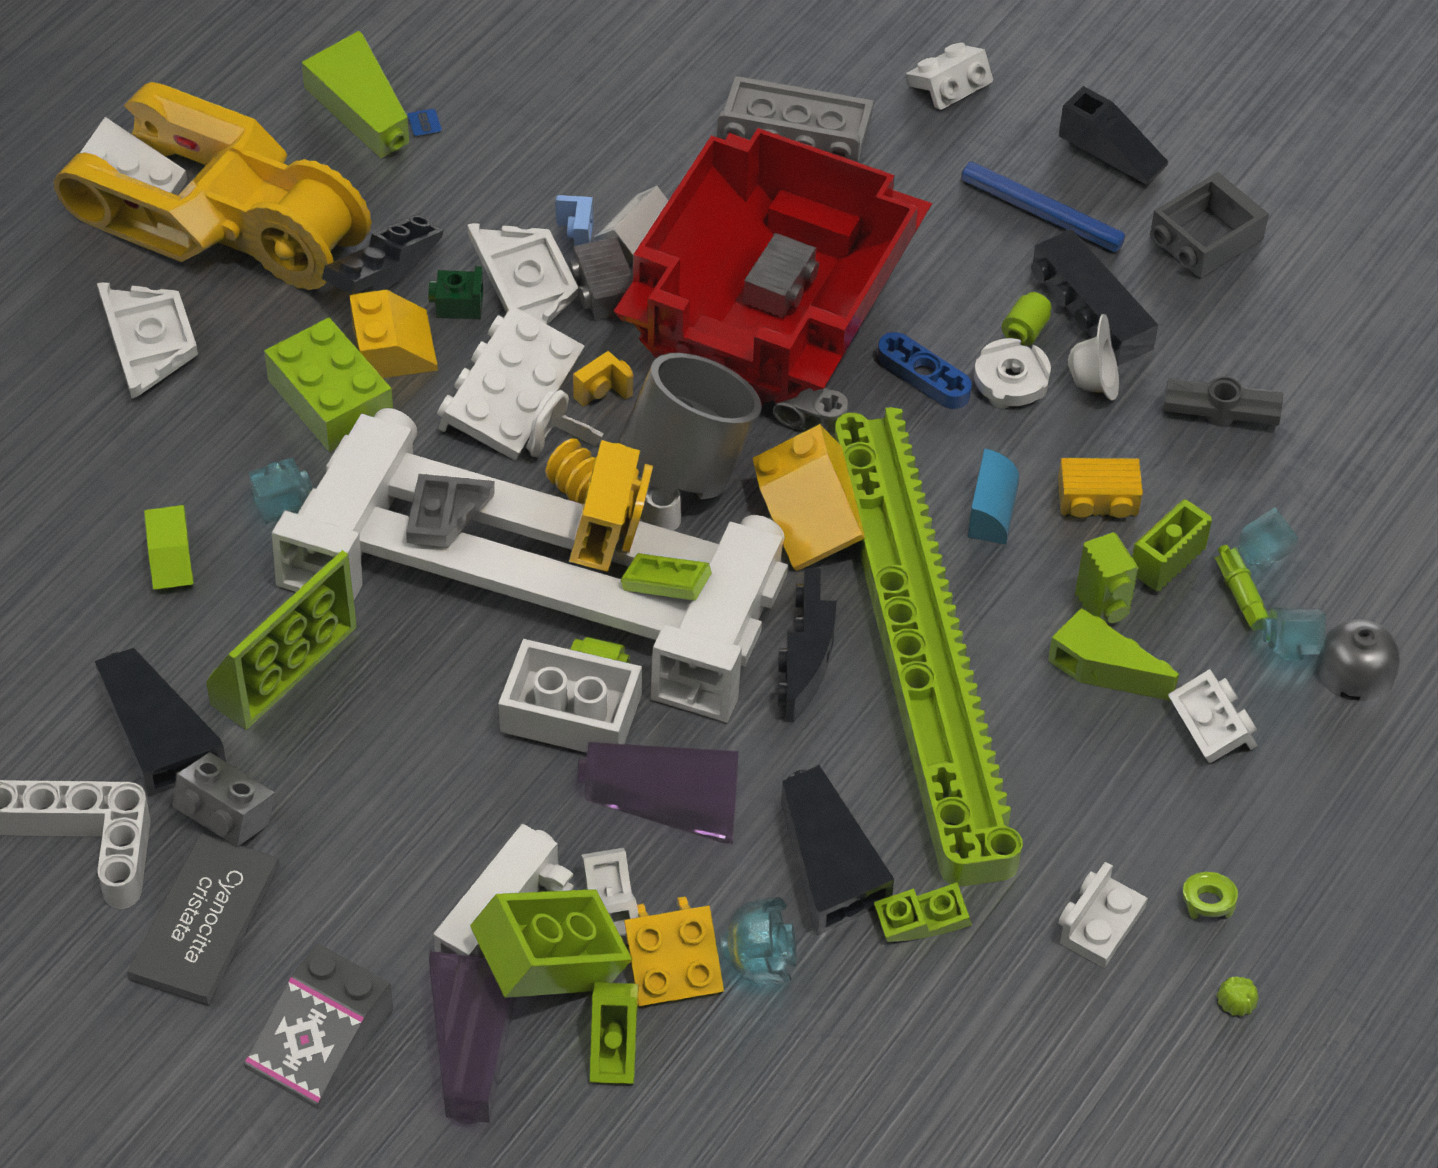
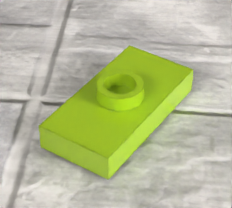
[621,553,712,601]

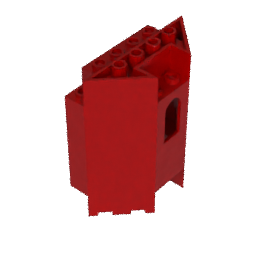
[613,128,932,406]

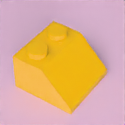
[349,290,438,378]

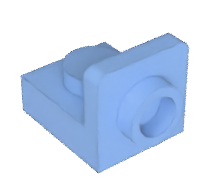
[555,195,594,246]

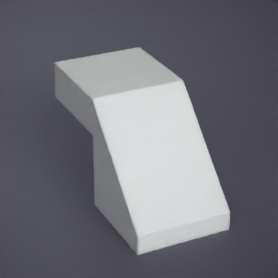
[582,848,638,945]

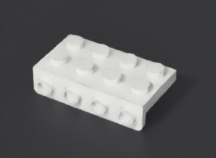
[437,305,584,461]

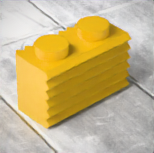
[1058,458,1143,518]

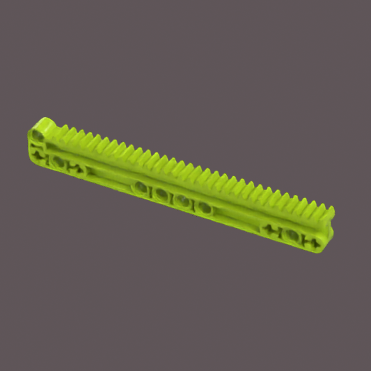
[834,407,1023,887]

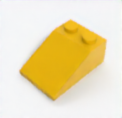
[752,424,865,571]

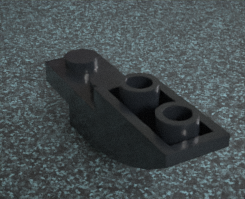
[322,215,444,295]
[778,568,837,723]

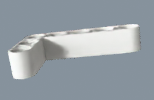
[0,780,151,909]

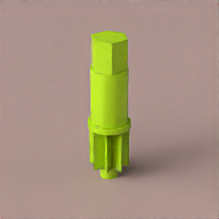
[1214,545,1272,631]

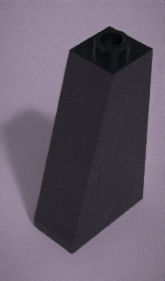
[95,648,226,797]
[781,765,894,935]

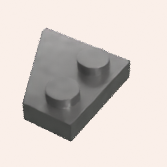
[406,474,495,547]

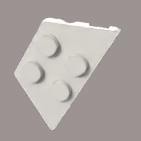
[467,223,579,325]
[97,282,198,398]

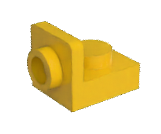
[573,351,634,407]

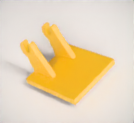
[624,896,724,1006]

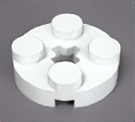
[974,338,1051,409]

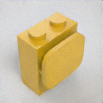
[569,440,653,572]

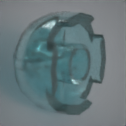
[721,897,796,985]

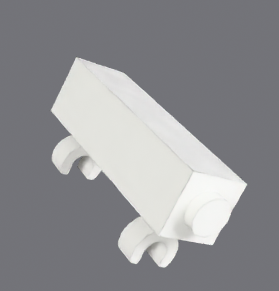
[433,824,573,977]

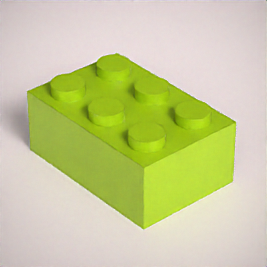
[264,317,393,452]
[470,889,632,998]

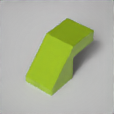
[144,505,194,590]

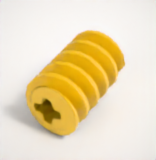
[545,438,596,504]

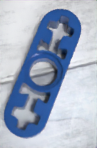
[877,332,972,409]

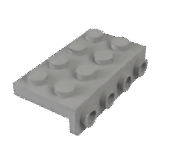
[717,76,874,162]

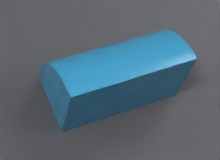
[968,448,1020,544]

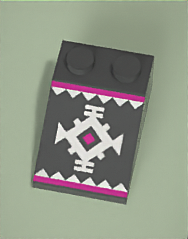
[244,943,393,1109]

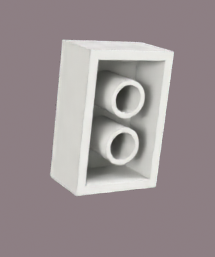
[498,639,642,760]

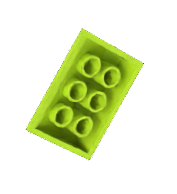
[206,550,357,731]

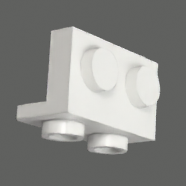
[906,43,993,110]

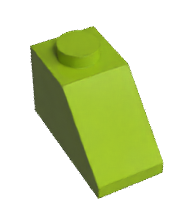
[590,982,639,1084]

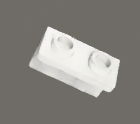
[1168,669,1258,763]
[1058,862,1148,968]

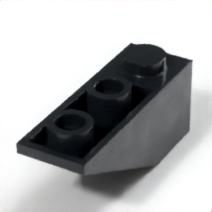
[1059,86,1168,185]

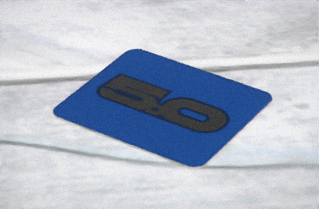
[407,109,442,136]

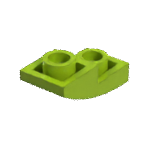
[874,882,972,942]

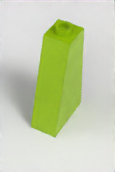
[301,31,410,159]

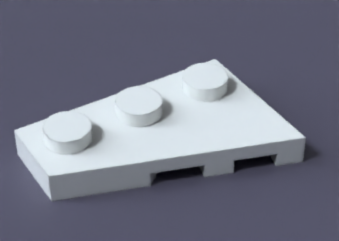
[80,117,187,195]

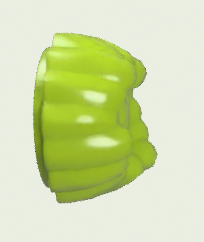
[1216,976,1259,1017]

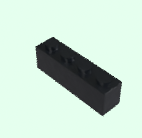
[1031,229,1158,367]

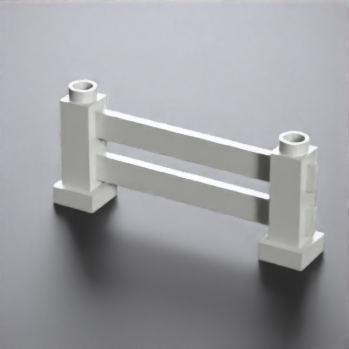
[272,408,788,723]

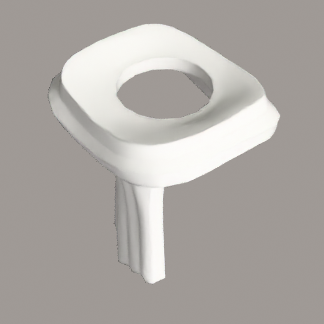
[525,390,604,458]

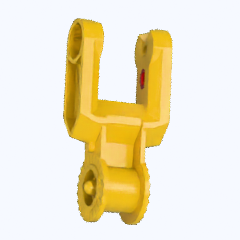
[54,82,372,290]

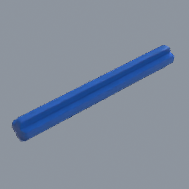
[962,161,1125,252]

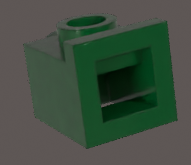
[428,266,484,320]

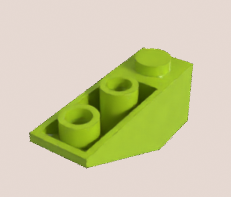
[1048,608,1179,701]

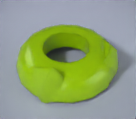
[1183,872,1238,920]

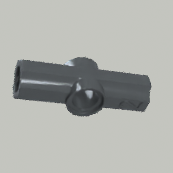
[1164,376,1283,427]

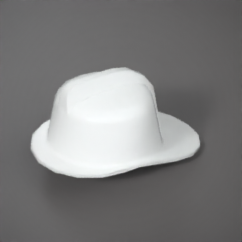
[1068,314,1119,400]

